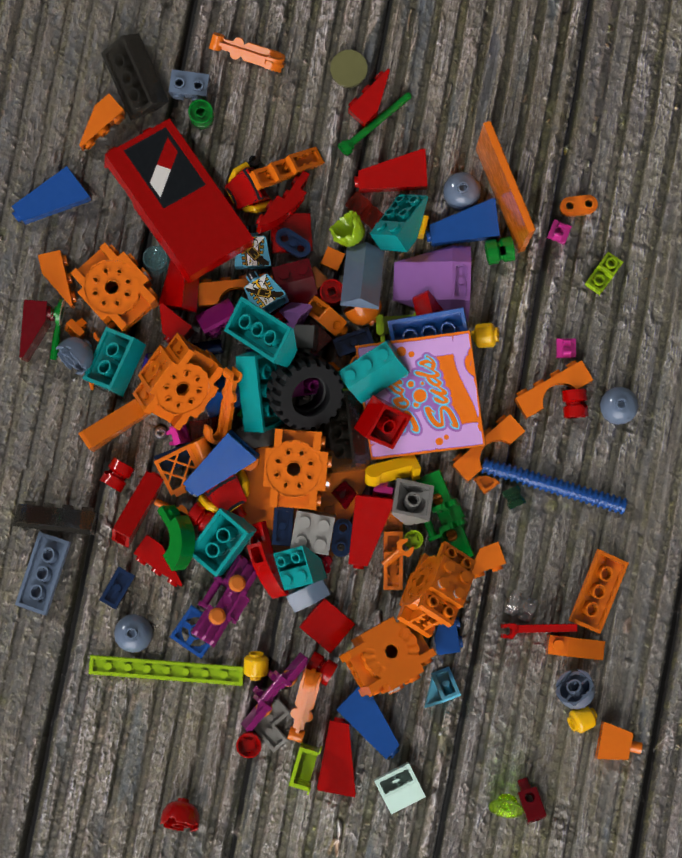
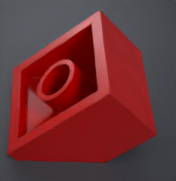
[160,303,195,344]
[354,395,412,449]

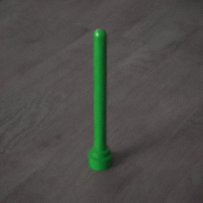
[337,92,412,156]

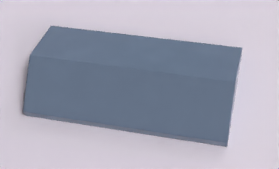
[340,242,385,309]
[15,532,71,616]

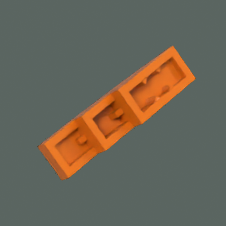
[249,147,324,191]
[383,511,403,590]

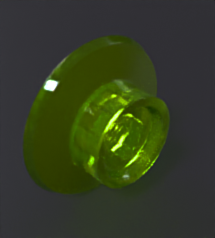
[488,794,523,818]

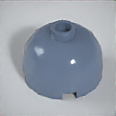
[443,172,481,211]
[56,337,94,375]
[600,387,639,425]
[114,614,153,653]
[556,669,596,709]

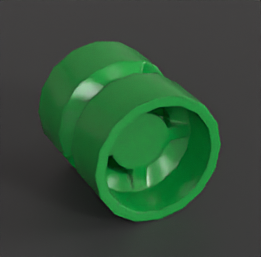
[188,99,214,130]
[484,236,515,265]

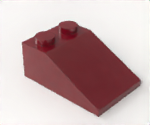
[272,258,319,321]
[19,300,55,362]

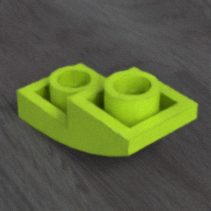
[584,251,624,296]

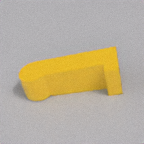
[364,455,421,487]

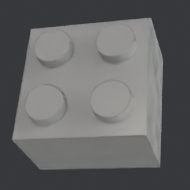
[290,508,336,555]

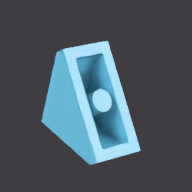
[424,667,461,708]

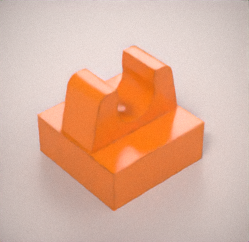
[64,318,87,339]

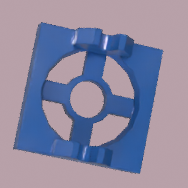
[169,605,211,659]

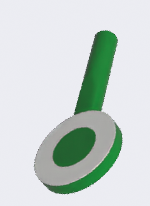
[49,299,65,360]

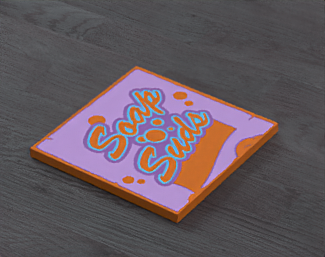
[355,330,486,460]

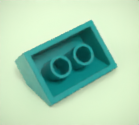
[82,327,146,397]
[338,340,410,404]
[193,508,257,577]

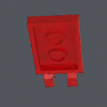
[500,623,578,639]

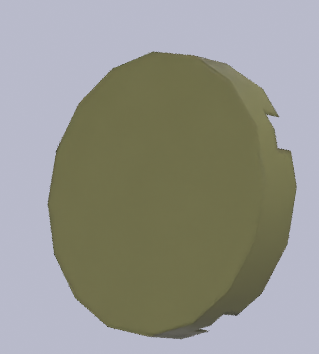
[330,50,368,88]

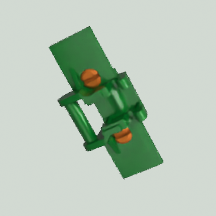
[416,469,474,557]

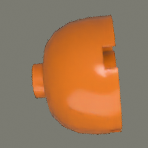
[343,301,382,326]

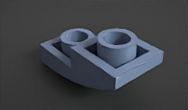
[286,579,331,612]

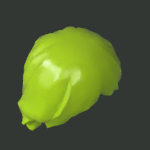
[329,210,365,247]

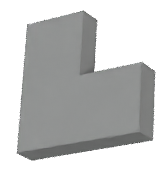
[254,698,290,753]

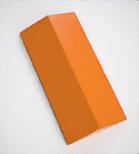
[568,549,629,634]

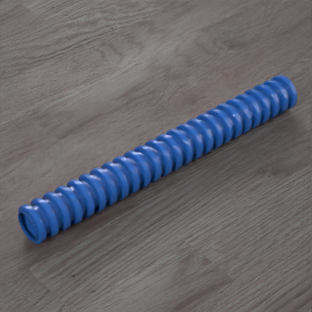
[481,457,628,515]

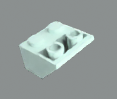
[374,762,426,815]

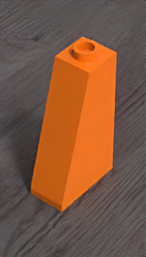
[78,399,150,452]

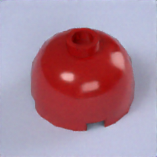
[160,798,200,832]

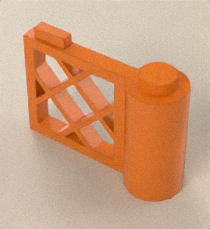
[154,436,213,497]

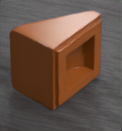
[312,266,327,291]

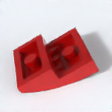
[270,213,313,253]
[299,598,355,654]

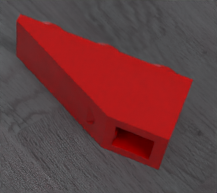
[348,69,390,128]
[133,535,184,587]

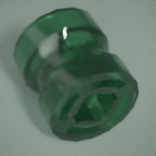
[501,485,526,510]

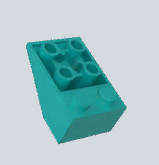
[369,194,428,252]

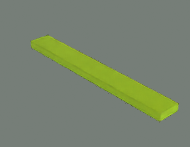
[88,655,244,686]

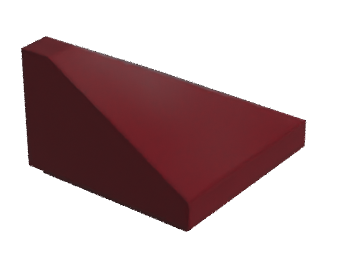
[331,480,357,510]

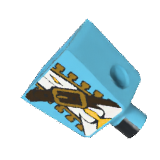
[234,225,271,270]
[244,271,289,313]

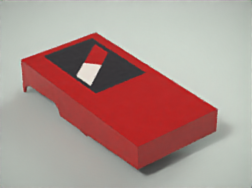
[104,118,254,284]

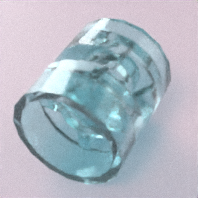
[143,245,170,274]

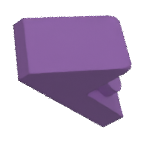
[279,302,313,329]

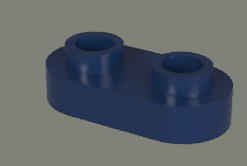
[275,228,311,259]
[331,518,352,557]

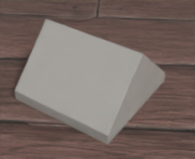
[391,478,434,526]

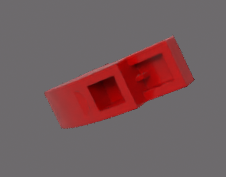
[256,170,310,234]
[247,521,289,599]

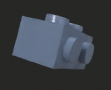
[169,69,211,101]

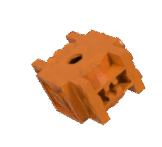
[70,242,159,334]
[132,333,224,431]
[263,429,332,510]
[397,541,476,638]
[339,617,437,698]

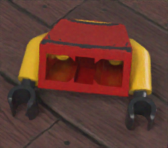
[225,156,276,213]
[191,470,250,517]

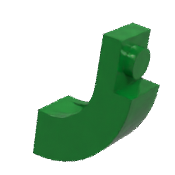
[157,505,195,571]

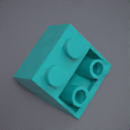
[273,545,327,591]

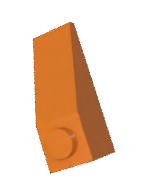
[545,634,605,660]

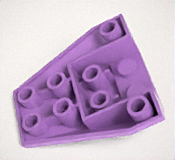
[393,245,471,322]

